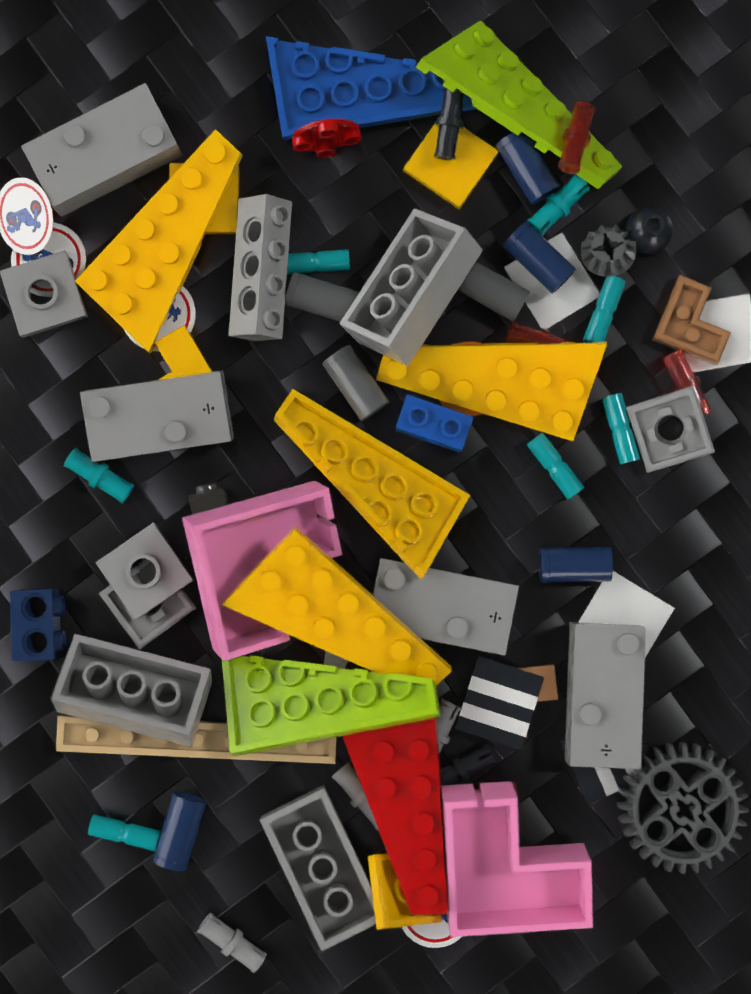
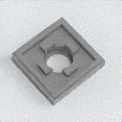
[0,250,88,338]
[626,385,715,473]
[95,523,194,620]
[99,559,197,649]

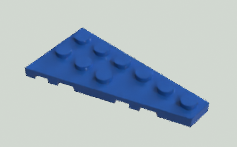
[266,36,477,141]

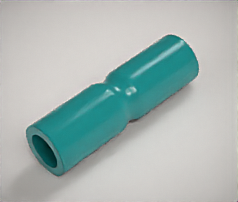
[287,249,350,275]
[583,276,626,343]
[602,393,640,465]
[527,433,584,499]
[88,814,161,851]

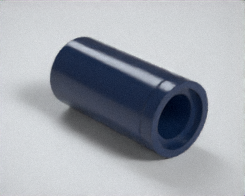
[496,132,561,205]
[503,221,576,294]
[539,547,613,583]
[153,792,207,871]

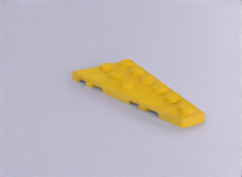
[75,129,243,353]
[376,341,607,441]
[274,389,470,580]
[222,526,452,686]

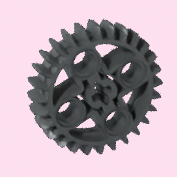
[617,742,749,874]

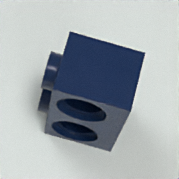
[10,588,66,661]

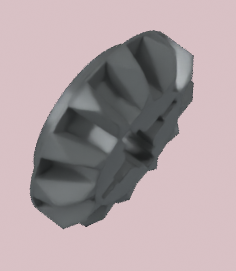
[581,225,636,277]

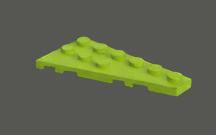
[416,20,623,189]
[222,655,440,756]

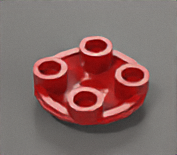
[292,118,362,158]

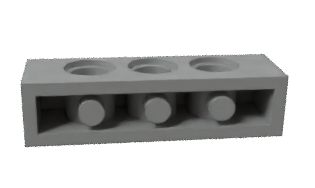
[229,194,292,341]

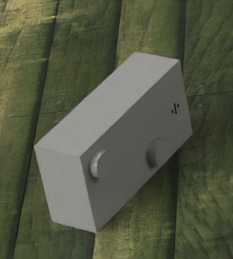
[21,83,183,217]
[339,209,483,366]
[80,370,234,462]
[373,558,519,655]
[565,622,646,769]
[51,634,212,747]
[260,785,376,951]

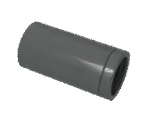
[457,262,530,322]
[285,272,359,322]
[322,345,389,421]

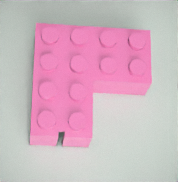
[182,481,342,661]
[441,781,593,937]

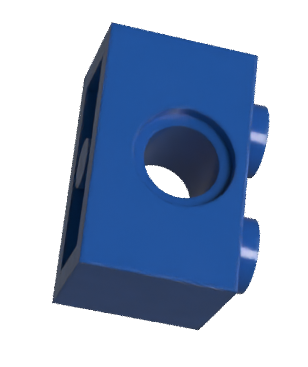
[395,395,473,453]

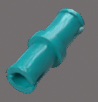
[527,174,590,236]
[63,448,134,504]

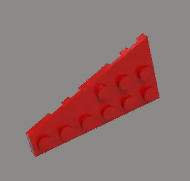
[342,718,449,915]

